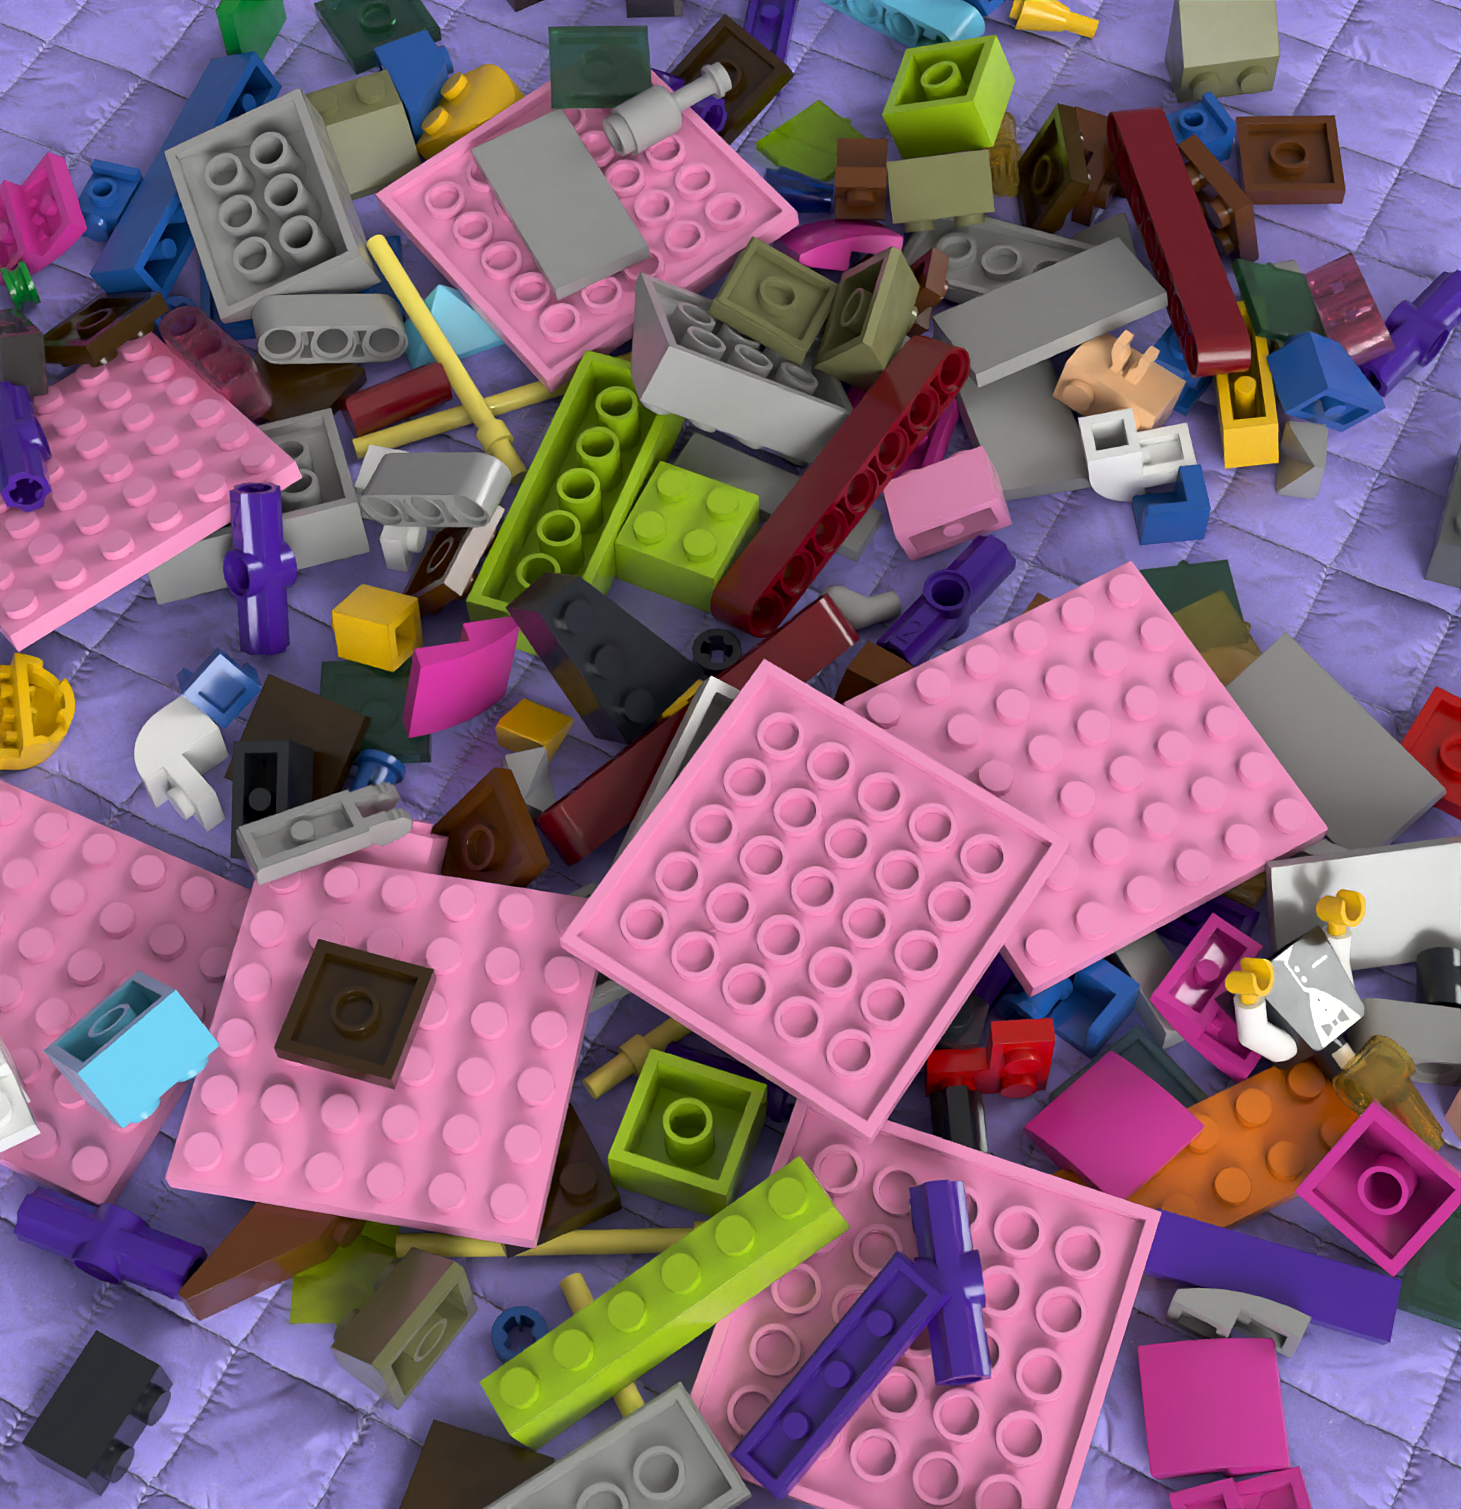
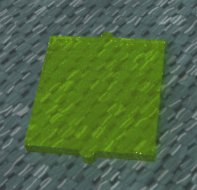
[756,100,866,194]
[290,1220,400,1327]

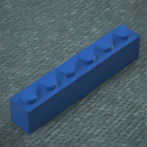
[89,51,282,300]

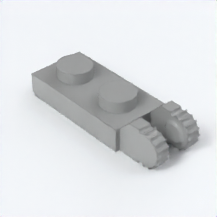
[236,781,414,886]

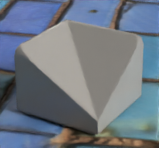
[1275,421,1328,499]
[503,747,556,828]

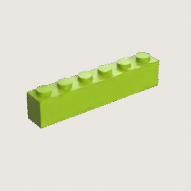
[479,1156,851,1451]

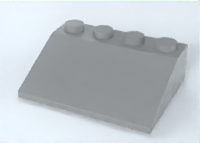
[164,88,382,324]
[631,272,854,466]
[148,408,370,605]

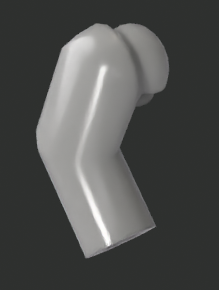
[818,585,901,630]

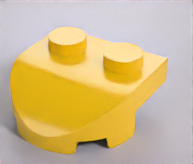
[416,64,525,160]
[0,653,75,770]

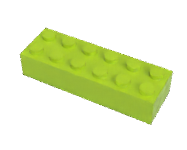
[466,350,686,656]

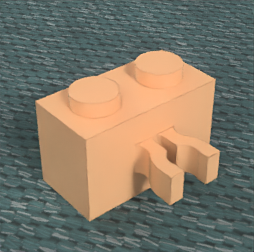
[1052,330,1186,432]

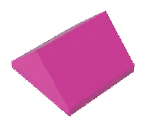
[1295,1100,1461,1278]

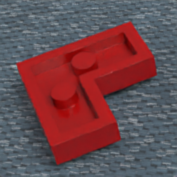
[923,1018,1055,1099]

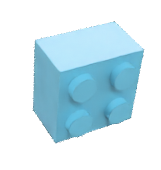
[43,971,220,1128]

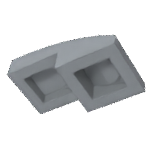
[1165,1288,1312,1358]

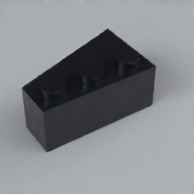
[505,572,706,745]

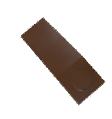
[177,1202,366,1321]

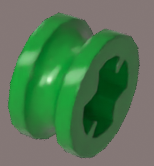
[0,260,41,312]

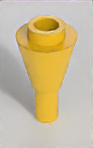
[1009,0,1099,39]

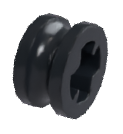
[692,628,742,681]

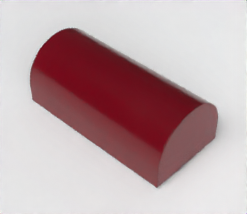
[338,362,453,438]

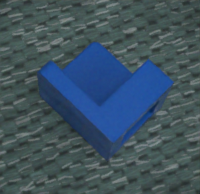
[1131,464,1211,545]
[176,647,263,729]
[1048,959,1140,1060]

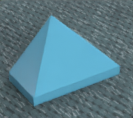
[404,284,505,369]

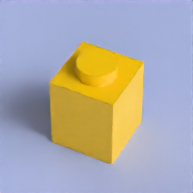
[332,584,423,672]

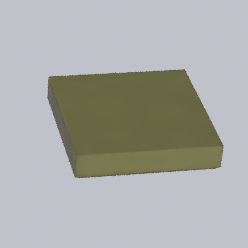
[708,236,839,366]

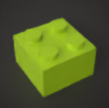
[882,35,1016,160]
[614,461,760,614]
[607,1048,768,1217]

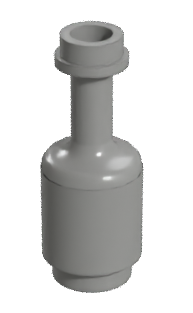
[602,62,732,157]

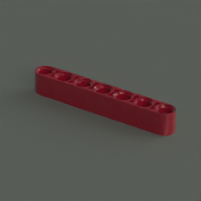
[1106,106,1251,378]
[710,334,971,638]
[533,593,860,867]

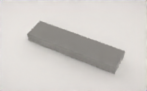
[673,432,882,562]

